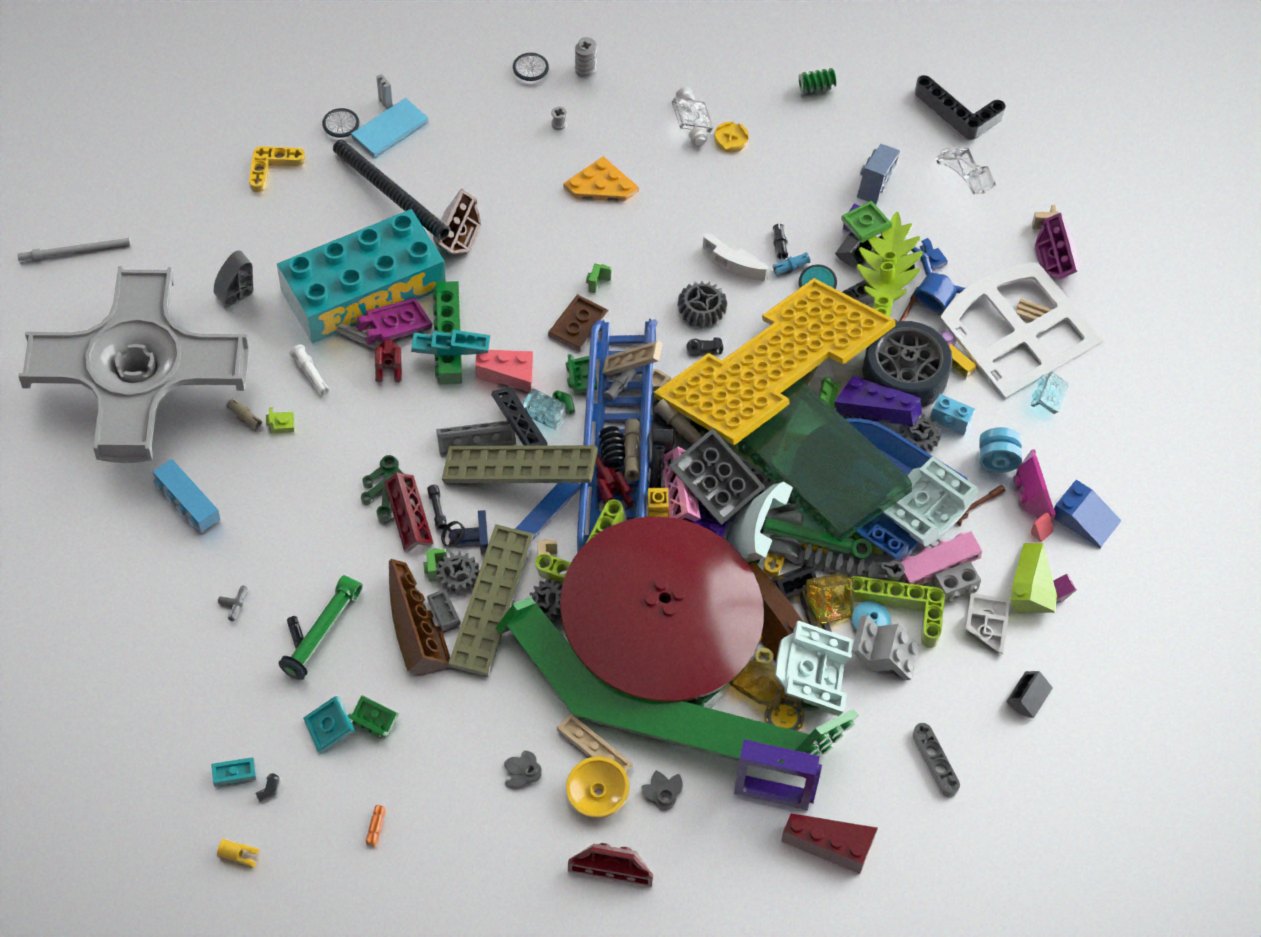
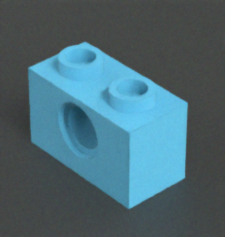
[930,394,975,435]

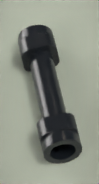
[427,484,447,530]

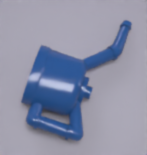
[911,247,965,313]

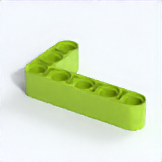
[535,500,625,585]
[845,576,945,648]

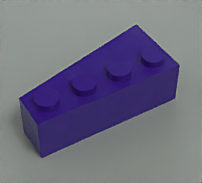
[834,376,922,426]

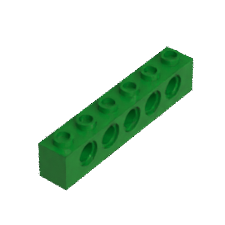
[433,281,462,384]

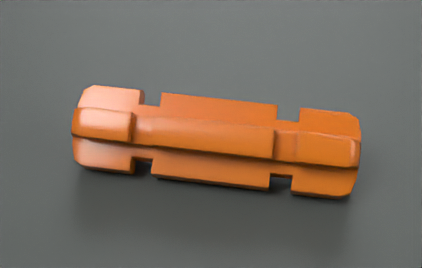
[365,805,386,847]

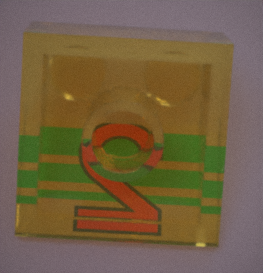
[807,573,853,624]

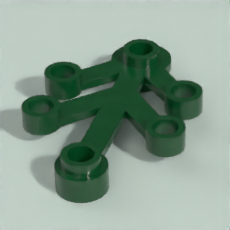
[361,455,412,523]

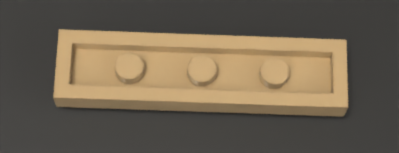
[603,341,662,376]
[557,713,633,773]

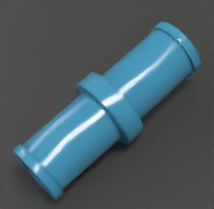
[773,252,811,275]

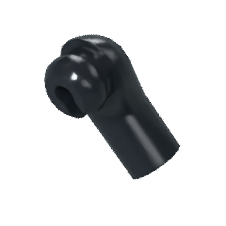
[255,773,280,802]

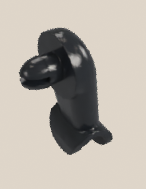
[686,337,724,355]

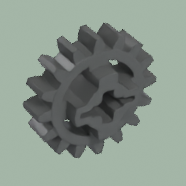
[899,414,941,451]
[436,551,480,594]
[529,579,563,622]

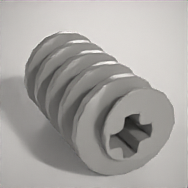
[575,37,597,75]

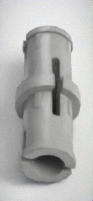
[604,369,636,401]

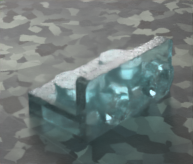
[1030,371,1069,414]

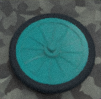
[798,264,837,289]

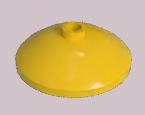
[566,756,630,818]

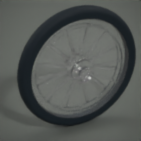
[512,53,549,81]
[322,108,360,138]

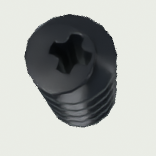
[599,426,625,469]

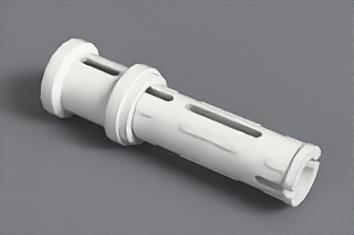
[289,344,329,396]

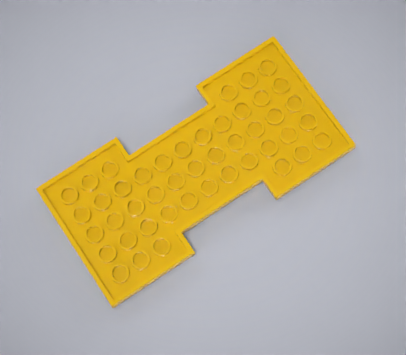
[654,278,896,445]

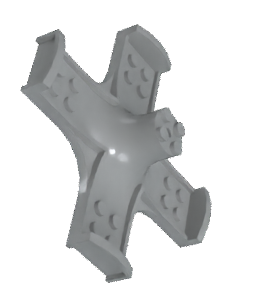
[18,266,249,463]

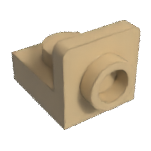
[1032,205,1059,229]
[537,539,558,568]

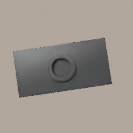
[427,589,461,632]

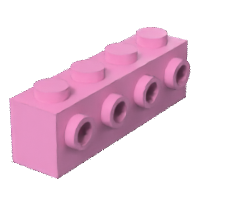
[901,531,982,585]

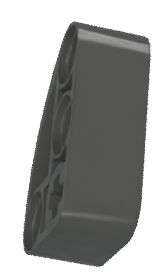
[213,250,254,307]

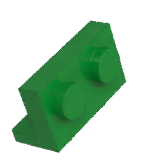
[566,354,598,395]
[348,695,399,737]

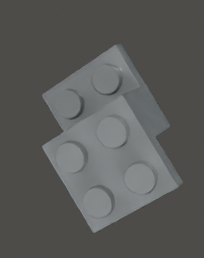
[851,615,919,680]

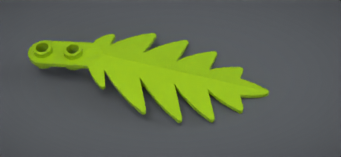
[857,212,923,317]

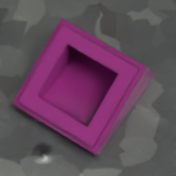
[1053,574,1077,601]

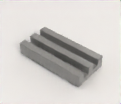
[376,74,393,110]

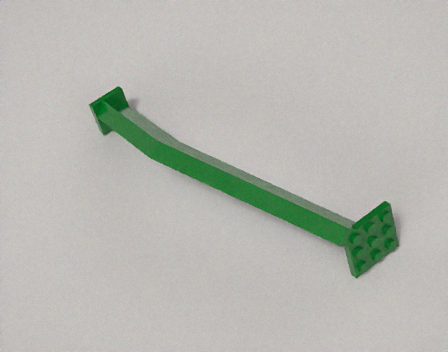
[495,597,859,774]

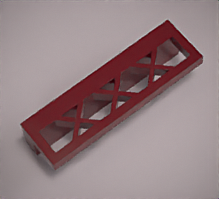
[384,472,434,551]

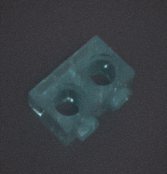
[523,388,566,430]

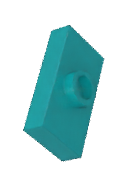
[211,757,256,786]

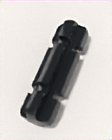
[287,616,304,649]

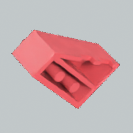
[475,350,533,395]

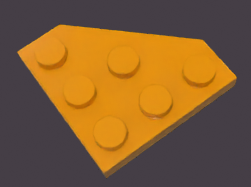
[563,156,639,201]

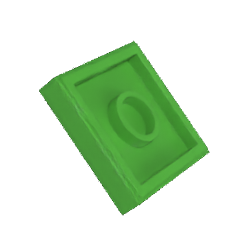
[841,201,892,243]

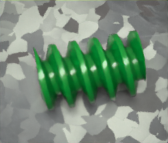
[798,68,837,94]

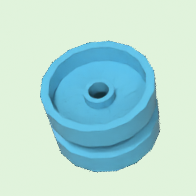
[979,427,1022,473]

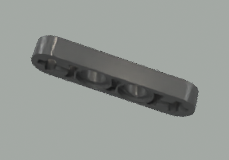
[913,723,960,797]

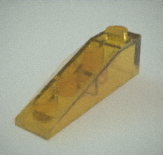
[728,660,788,709]

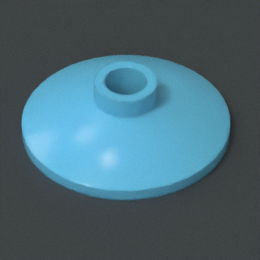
[852,601,891,631]

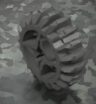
[677,281,727,328]

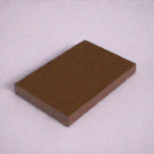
[548,294,609,352]

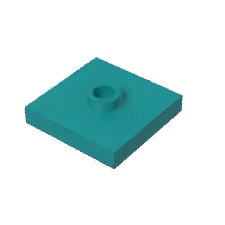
[303,696,355,754]

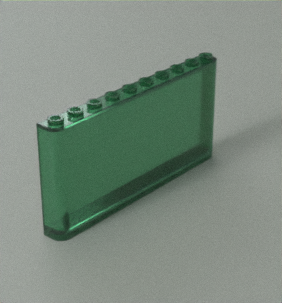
[737,379,912,542]

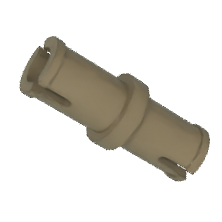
[226,398,262,430]

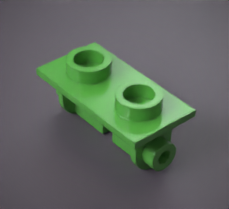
[816,377,841,417]

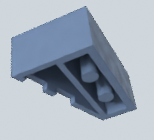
[857,144,900,205]

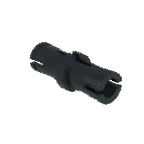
[773,224,788,259]

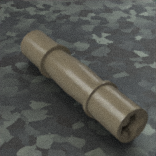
[653,399,703,445]
[624,419,641,482]

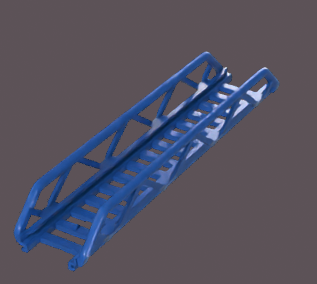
[577,318,658,553]

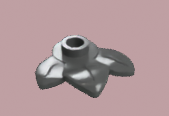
[504,750,542,787]
[641,770,683,809]

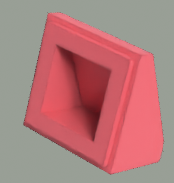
[1031,512,1054,542]

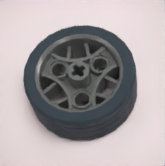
[862,321,953,407]

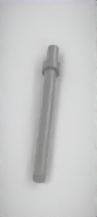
[17,238,130,261]

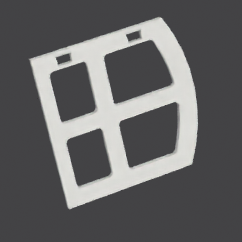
[940,262,1104,399]

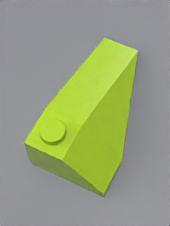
[1011,543,1057,613]

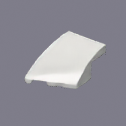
[966,593,1011,654]

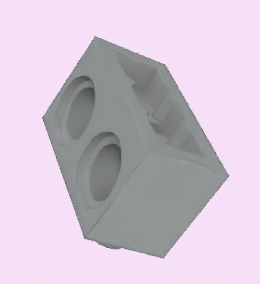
[932,561,981,603]

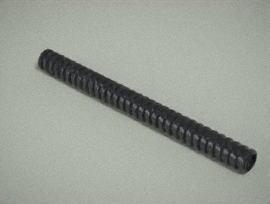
[333,139,450,240]

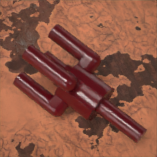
[375,340,402,382]
[595,454,634,506]

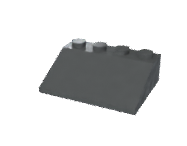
[669,428,765,525]

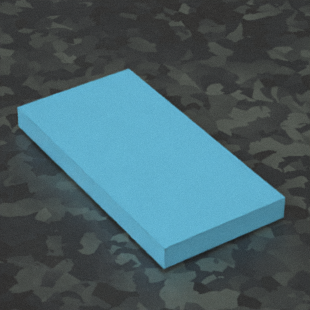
[351,98,428,158]

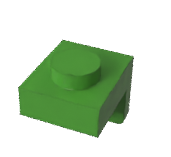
[586,263,612,293]
[423,548,447,581]

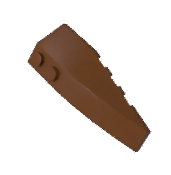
[389,559,450,675]
[748,562,804,663]

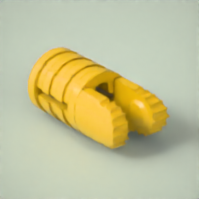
[217,838,260,868]

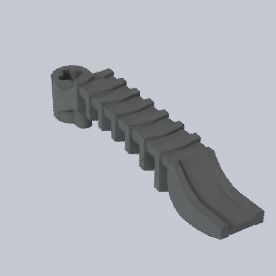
[768,535,905,582]

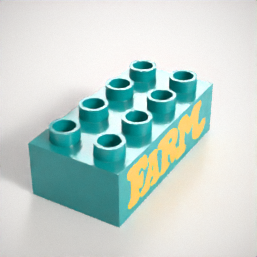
[277,209,446,344]

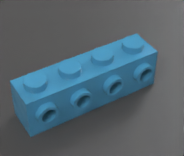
[152,459,221,533]

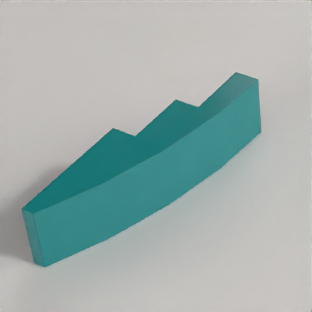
[411,330,490,355]

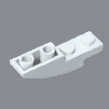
[702,233,769,281]

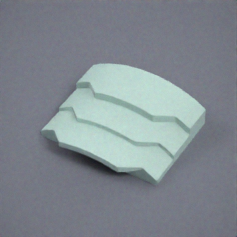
[879,456,978,546]
[728,482,793,562]
[775,621,854,716]

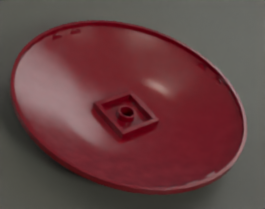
[560,516,764,703]

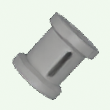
[551,106,567,130]

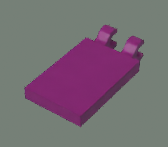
[356,298,433,345]

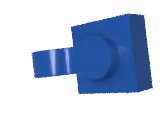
[920,238,948,271]

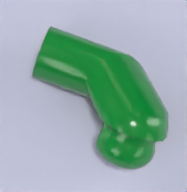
[552,390,575,415]

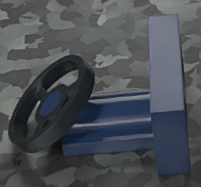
[441,510,488,555]

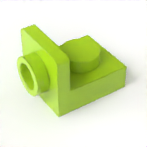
[266,407,294,433]

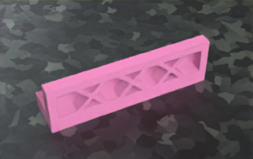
[663,447,701,522]

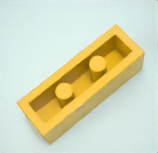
[949,344,976,378]

